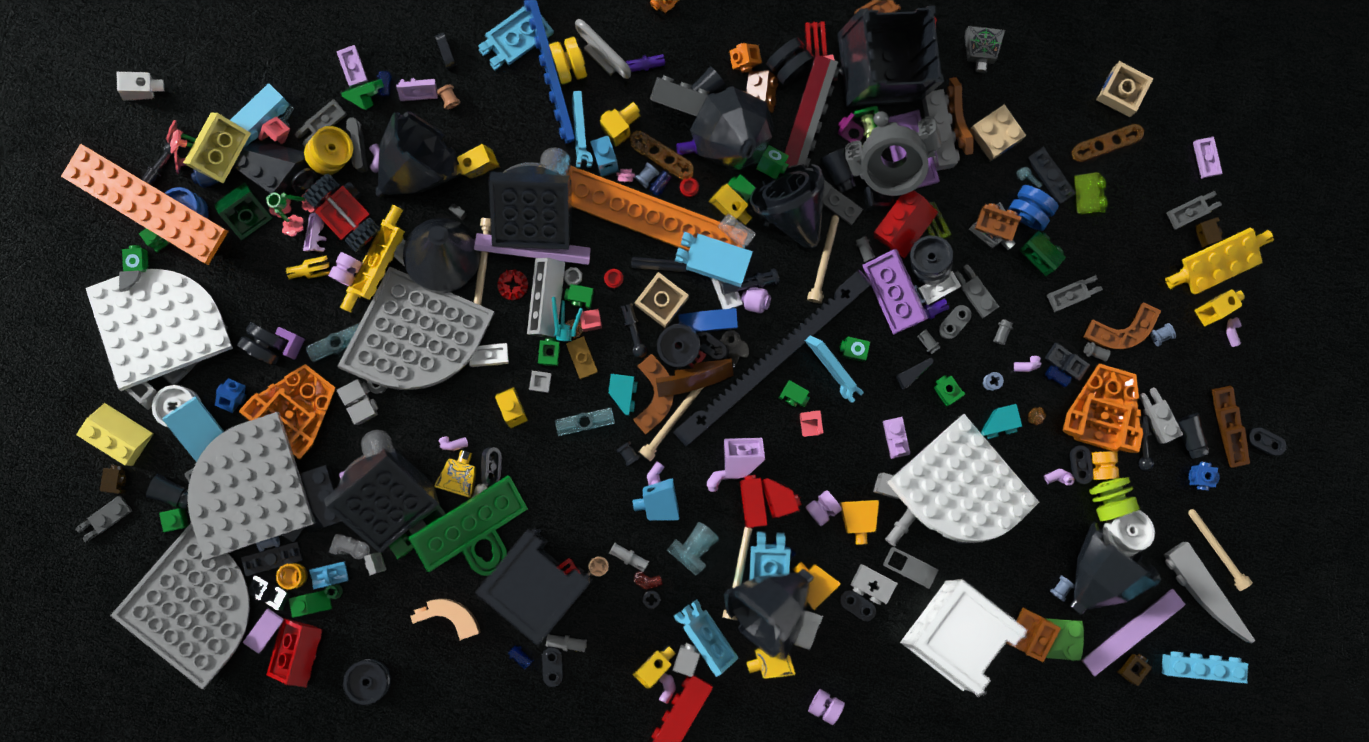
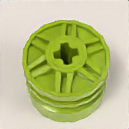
[1089,477,1140,521]

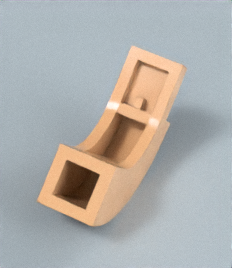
[411,599,481,640]

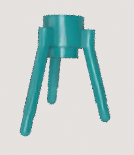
[552,297,583,341]

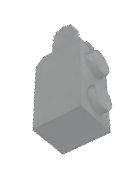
[1139,388,1183,444]

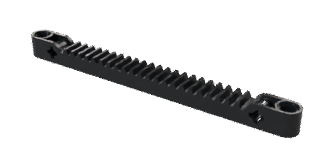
[673,270,872,447]

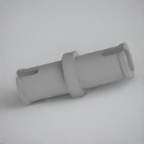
[885,508,917,547]
[609,543,649,572]
[546,634,587,652]

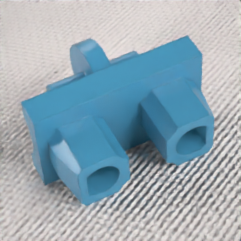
[309,561,349,589]

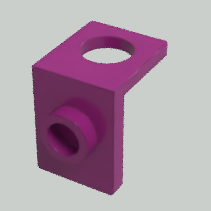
[838,113,864,143]

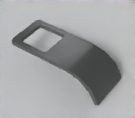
[883,547,939,589]

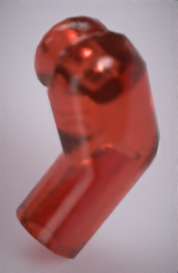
[634,571,662,590]

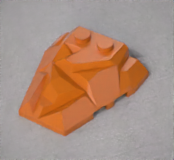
[239,364,336,460]
[1063,364,1143,453]

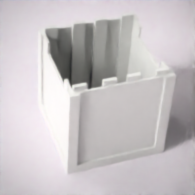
[900,580,1027,696]

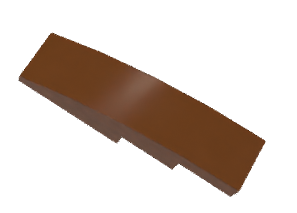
[656,359,734,397]
[1212,386,1250,468]

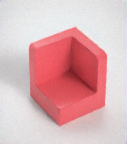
[258,116,290,144]
[580,309,602,332]
[800,411,823,437]

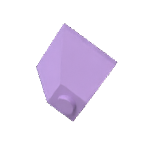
[724,438,765,479]

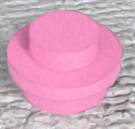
[616,169,635,181]

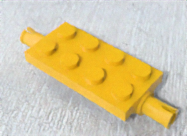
[340,205,405,313]
[1165,228,1274,294]

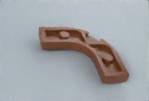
[947,77,973,155]
[1083,303,1161,350]
[633,354,674,435]

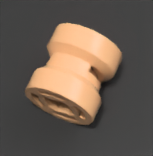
[589,557,609,576]

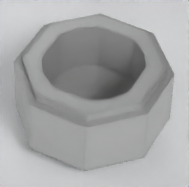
[564,267,582,286]

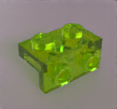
[1075,172,1107,214]

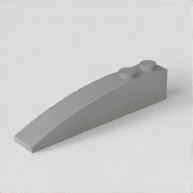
[1164,542,1255,643]

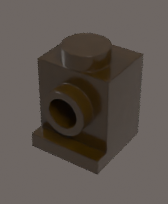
[1195,217,1223,248]
[100,465,127,494]
[1117,654,1152,686]

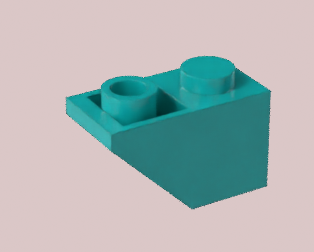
[609,374,638,416]
[980,404,1022,439]

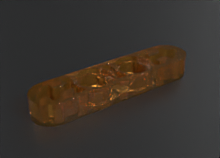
[1072,124,1144,162]
[630,131,694,180]

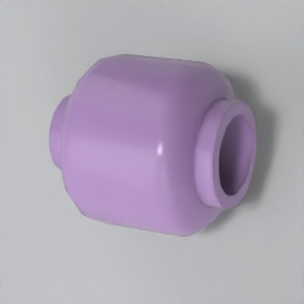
[741,287,771,313]

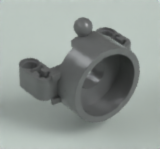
[845,111,942,196]

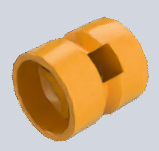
[1092,451,1119,480]
[276,563,308,589]

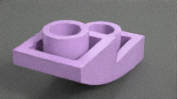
[243,608,284,653]

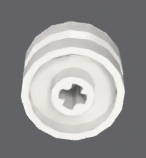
[152,385,201,427]
[1103,510,1155,557]

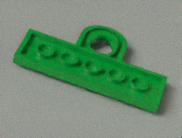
[408,476,528,576]

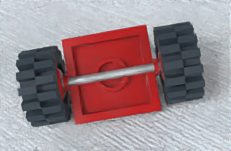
[303,173,381,252]

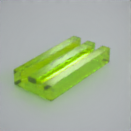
[926,201,951,239]

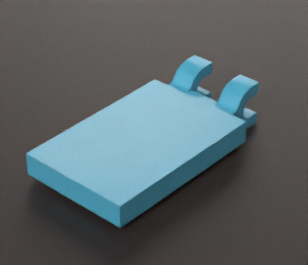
[478,7,553,70]
[572,91,593,168]
[675,232,753,287]
[805,335,864,403]
[163,396,224,462]
[750,532,790,580]
[674,600,738,677]

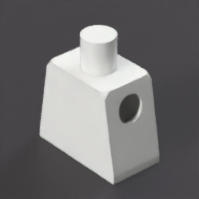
[117,72,164,100]

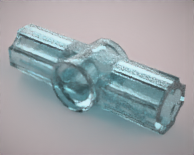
[305,323,359,363]
[555,408,615,436]

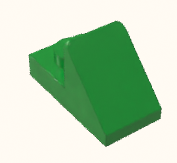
[341,79,384,110]
[289,590,332,618]

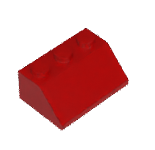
[874,190,938,258]
[761,478,801,518]
[267,618,322,687]

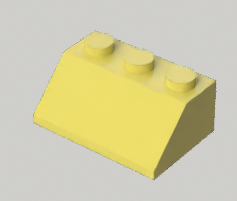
[183,113,251,183]
[76,403,154,466]

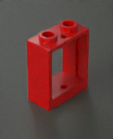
[740,475,767,528]

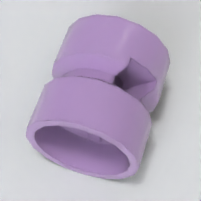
[328,252,363,287]
[806,490,842,526]
[808,689,844,725]

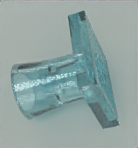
[667,522,719,575]

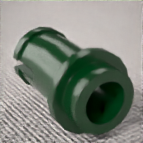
[325,584,343,599]

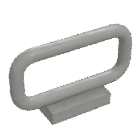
[575,19,631,79]

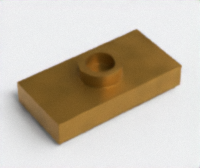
[566,337,598,379]

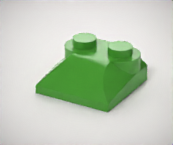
[1045,618,1084,660]

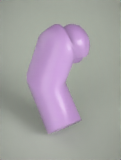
[369,144,379,173]
[1014,356,1041,372]
[647,461,664,485]

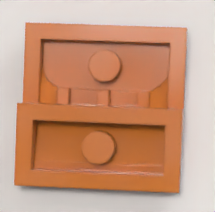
[1005,608,1061,662]

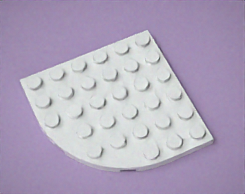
[86,269,233,391]
[887,414,1039,543]

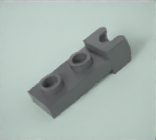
[823,180,863,225]

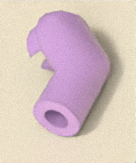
[1226,317,1241,347]
[439,436,468,451]
[1044,469,1074,486]
[707,470,731,492]
[659,673,676,704]

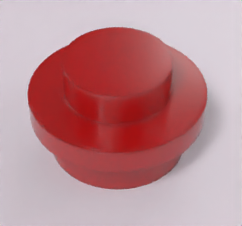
[680,178,699,197]
[604,269,623,288]

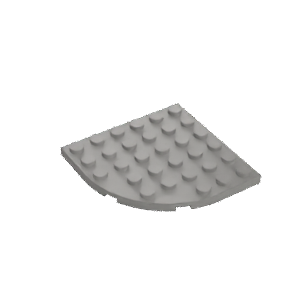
[338,267,494,390]
[188,412,315,560]
[111,523,250,689]

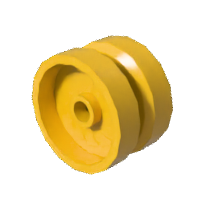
[549,37,587,85]
[304,126,353,175]

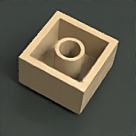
[1097,61,1153,117]
[969,105,1026,161]
[635,272,689,328]

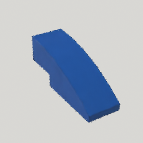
[679,308,738,333]

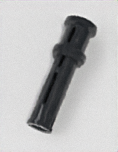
[720,269,779,295]

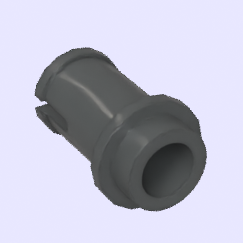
[856,237,875,262]
[993,320,1013,345]
[917,329,940,354]
[1084,342,1110,362]

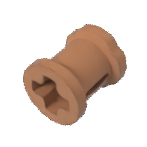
[437,84,460,109]

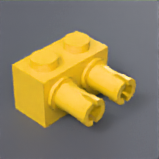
[600,102,640,147]

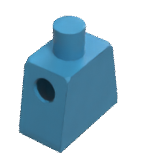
[590,136,619,177]
[633,478,679,520]

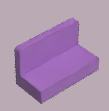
[275,327,305,360]

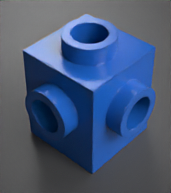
[215,378,246,413]
[1189,462,1220,491]

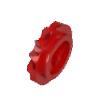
[497,269,528,300]

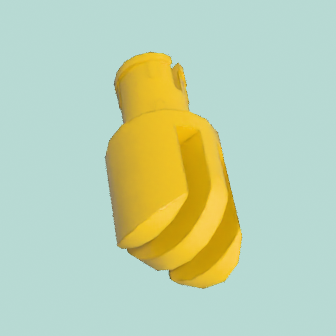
[286,256,331,279]

